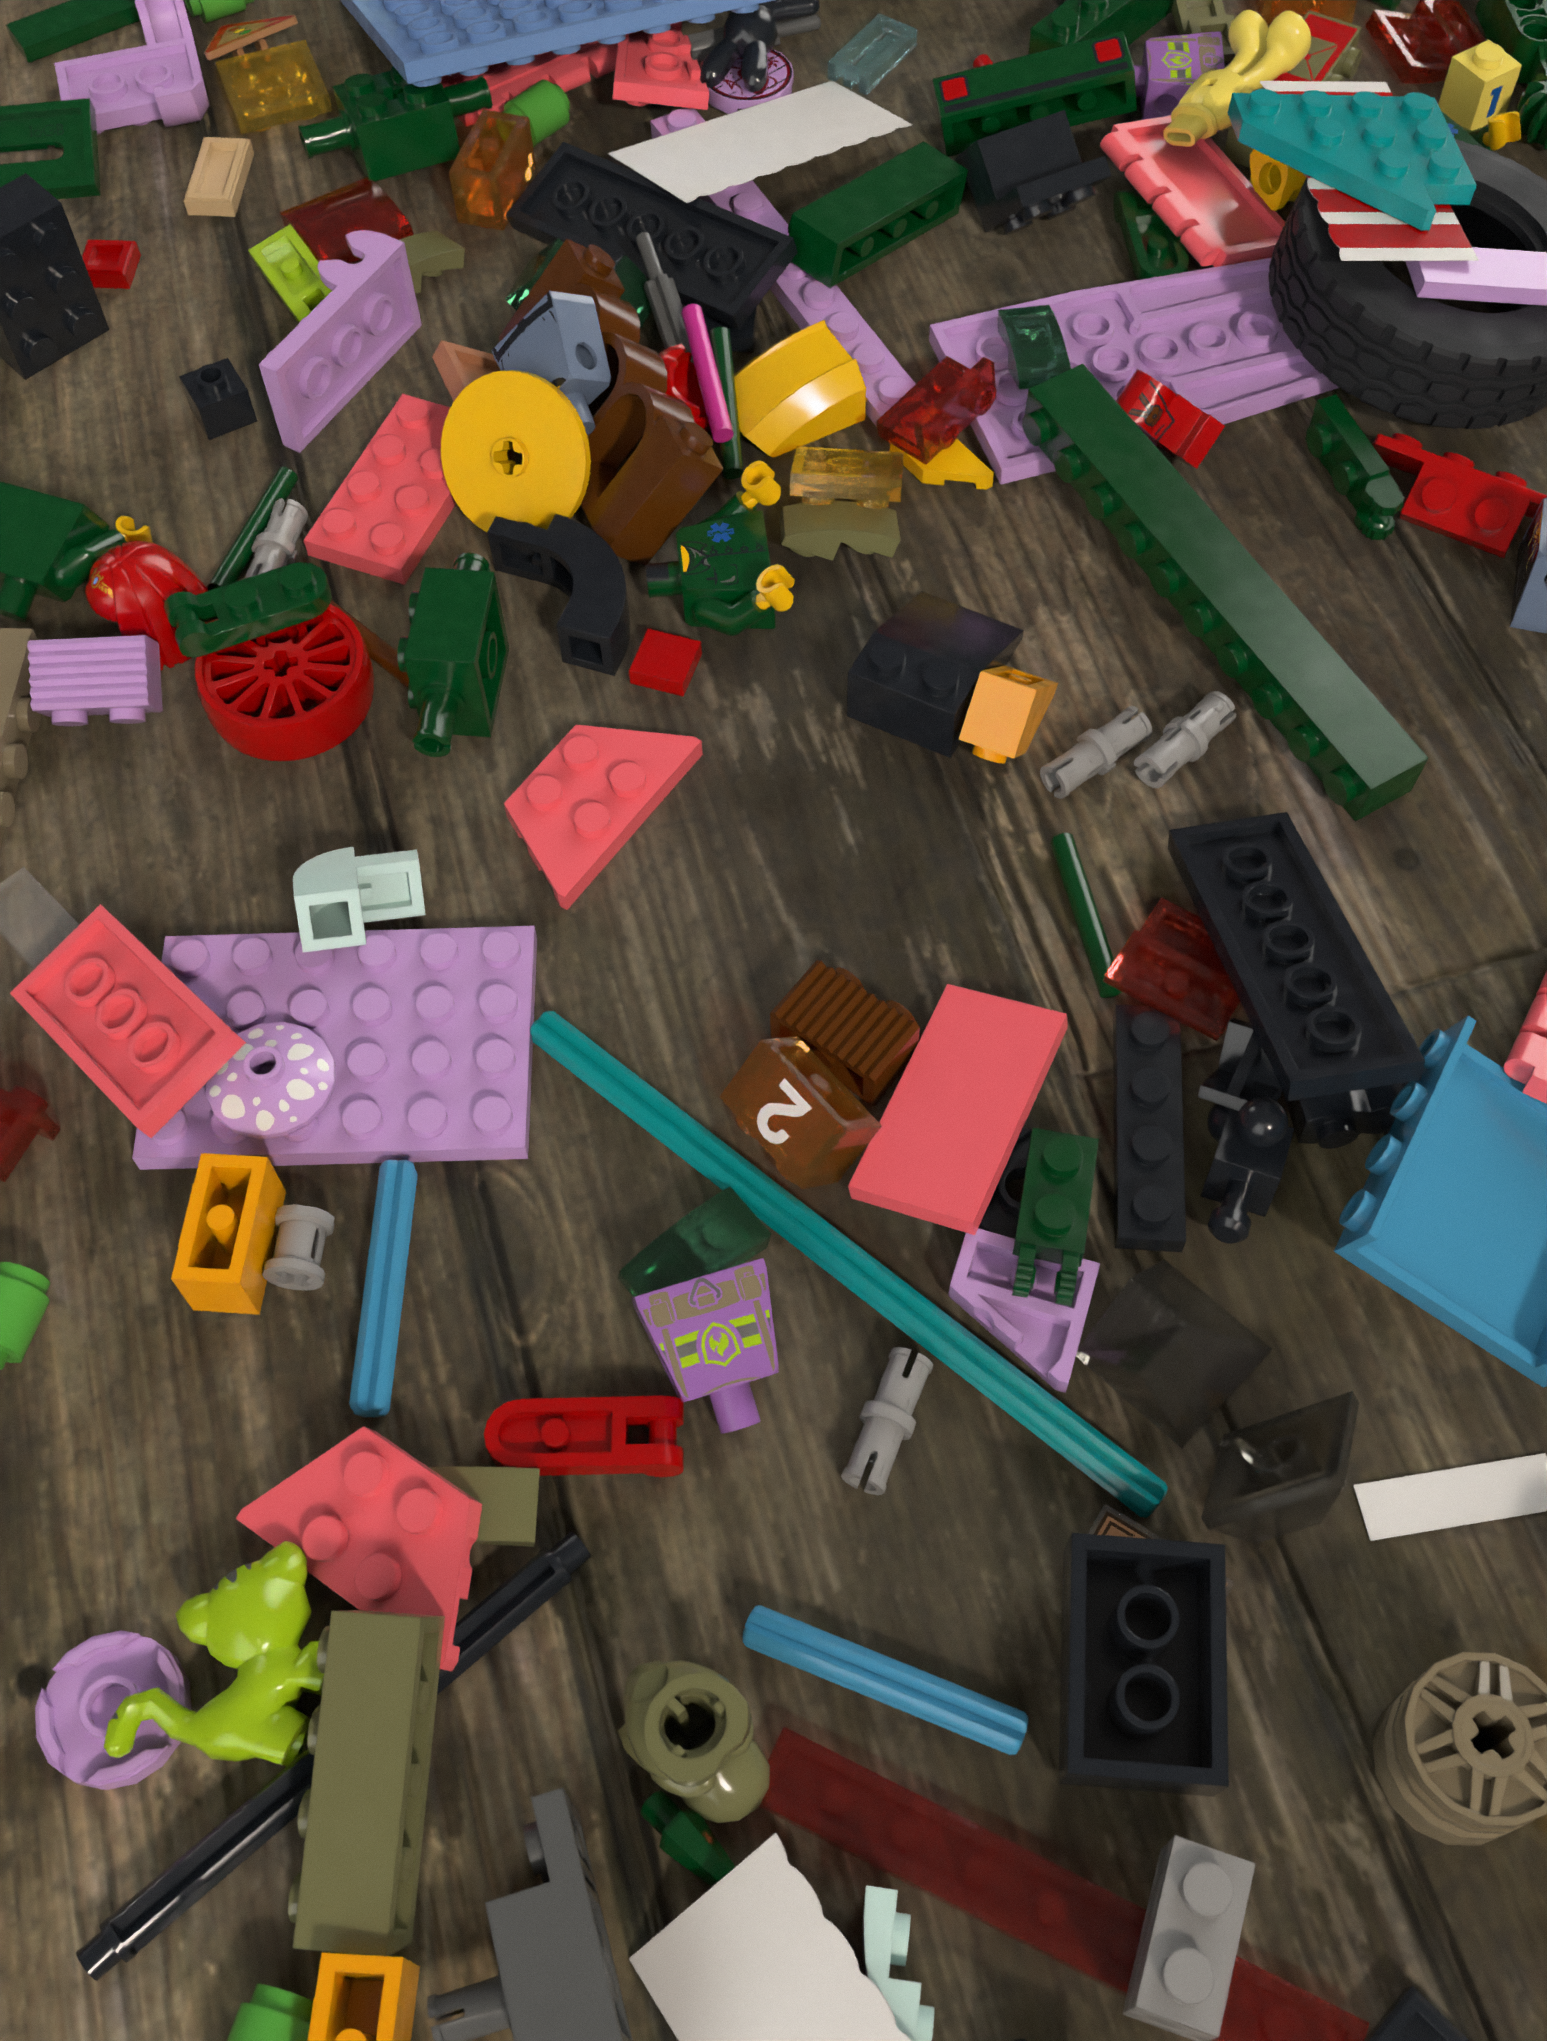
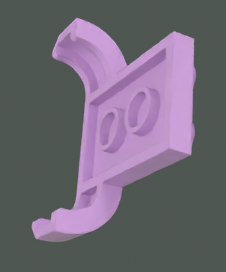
[54,0,209,134]

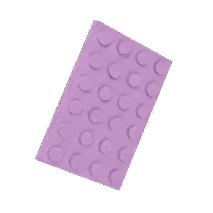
[132,926,537,1170]

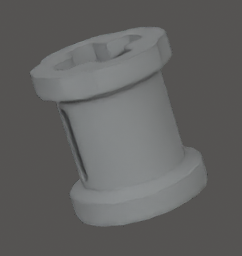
[262,1204,335,1291]

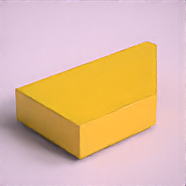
[890,416,994,490]

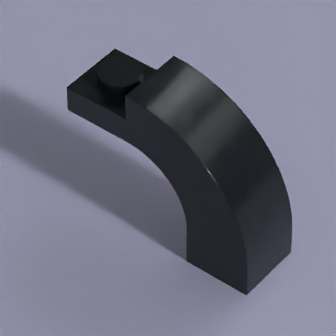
[487,514,631,676]

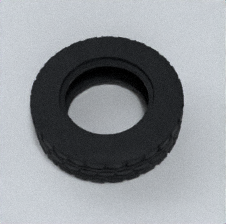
[1268,139,1547,430]

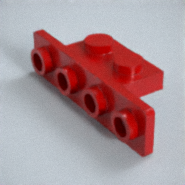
[1373,433,1547,558]

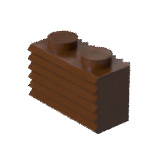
[770,960,920,1106]

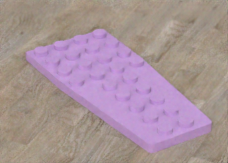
[929,258,1382,485]

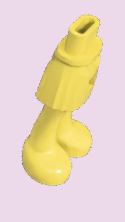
[1163,10,1311,147]

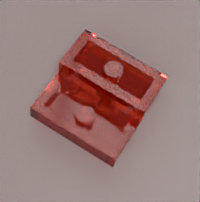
[1365,0,1486,84]
[280,177,414,263]
[1103,897,1243,1041]

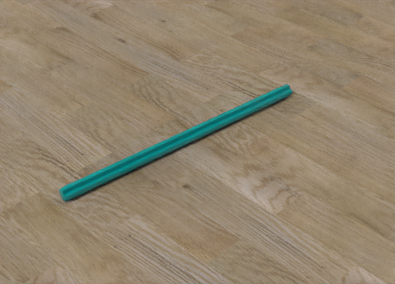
[530,1011,1168,1518]

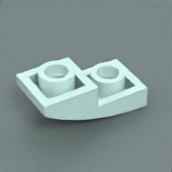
[862,1885,934,2041]

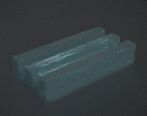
[828,14,917,95]

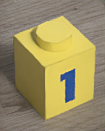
[1438,40,1522,131]

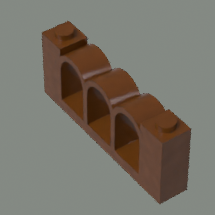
[498,239,723,565]

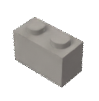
[1122,1835,1256,2041]

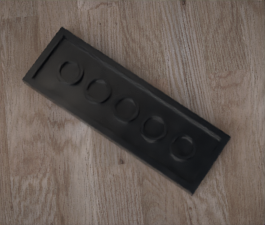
[506,142,798,329]
[1168,812,1425,1101]

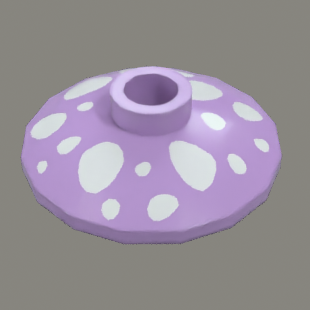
[206,1022,336,1139]

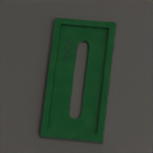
[0,98,101,200]

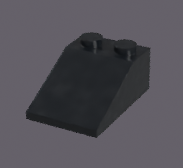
[847,591,1024,758]

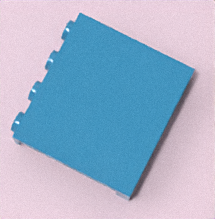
[1334,1016,1547,1388]

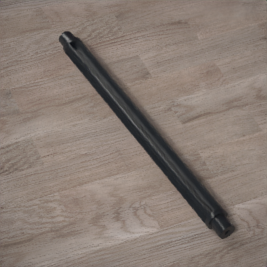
[76,1531,592,1981]

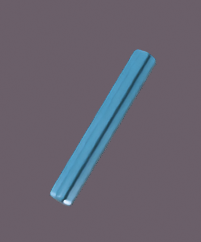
[349,1159,418,1417]
[742,1605,1029,1755]

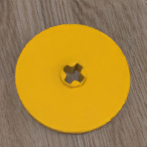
[441,370,591,533]

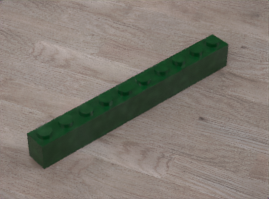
[1022,364,1428,822]

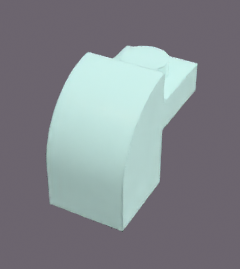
[293,847,426,953]

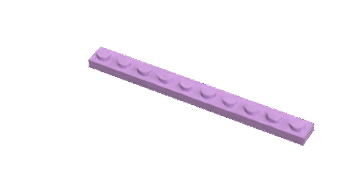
[650,108,930,436]

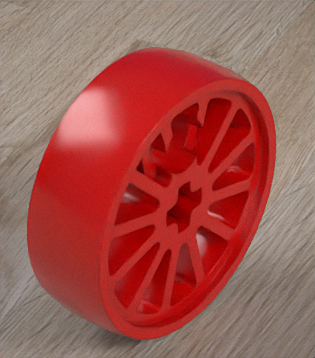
[195,604,374,761]

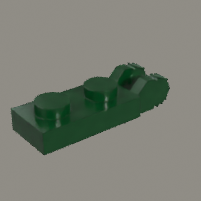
[1305,394,1404,541]
[1012,1127,1099,1306]

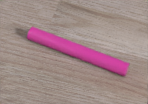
[681,304,734,443]

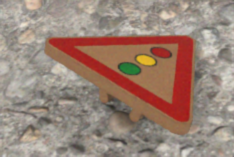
[204,15,298,68]

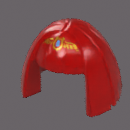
[85,541,217,670]

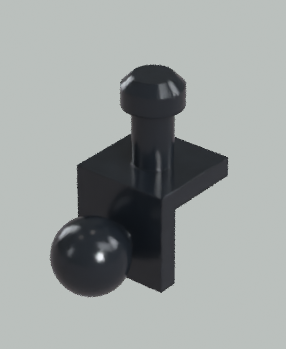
[1198,1018,1283,1142]
[1201,1097,1294,1244]

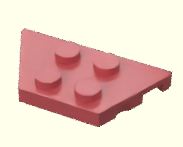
[504,725,703,910]
[236,1426,482,1672]

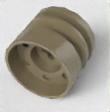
[1372,1652,1547,1846]

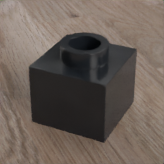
[179,358,257,440]

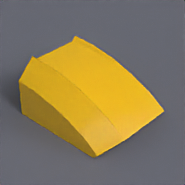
[734,320,866,458]

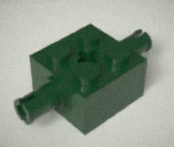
[298,66,492,183]
[397,552,509,757]

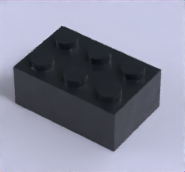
[0,173,110,380]
[1058,1533,1229,1797]

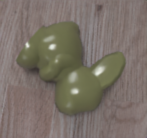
[617,1660,770,1823]

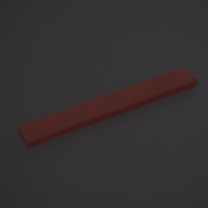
[759,1727,1370,2041]

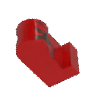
[1116,369,1225,469]

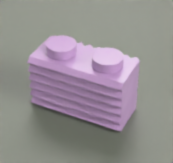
[27,635,163,726]

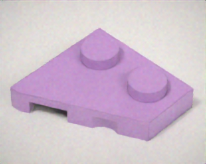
[948,1228,1100,1393]

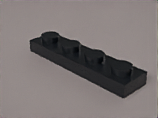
[1113,1004,1186,1253]

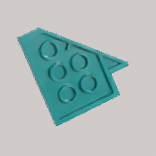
[1227,89,1477,231]

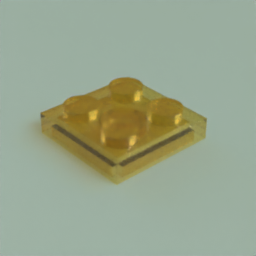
[215,40,333,134]
[789,446,904,509]

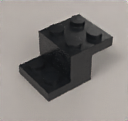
[953,110,1112,235]

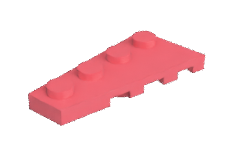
[613,22,709,110]

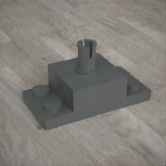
[427,1788,633,2041]

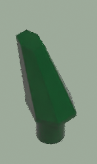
[640,1790,735,1887]

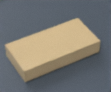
[184,137,254,217]

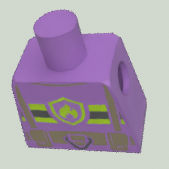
[1133,32,1225,132]
[631,1258,779,1434]

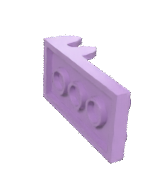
[259,230,422,453]

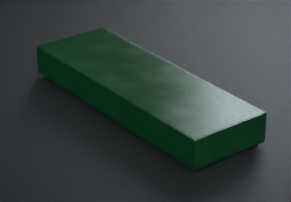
[6,0,140,63]

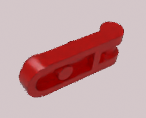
[484,1396,684,1477]

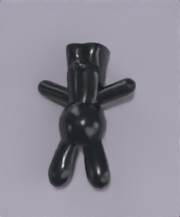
[700,0,820,92]

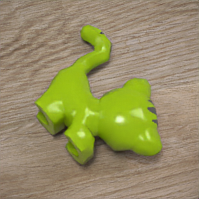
[103,1541,324,1767]

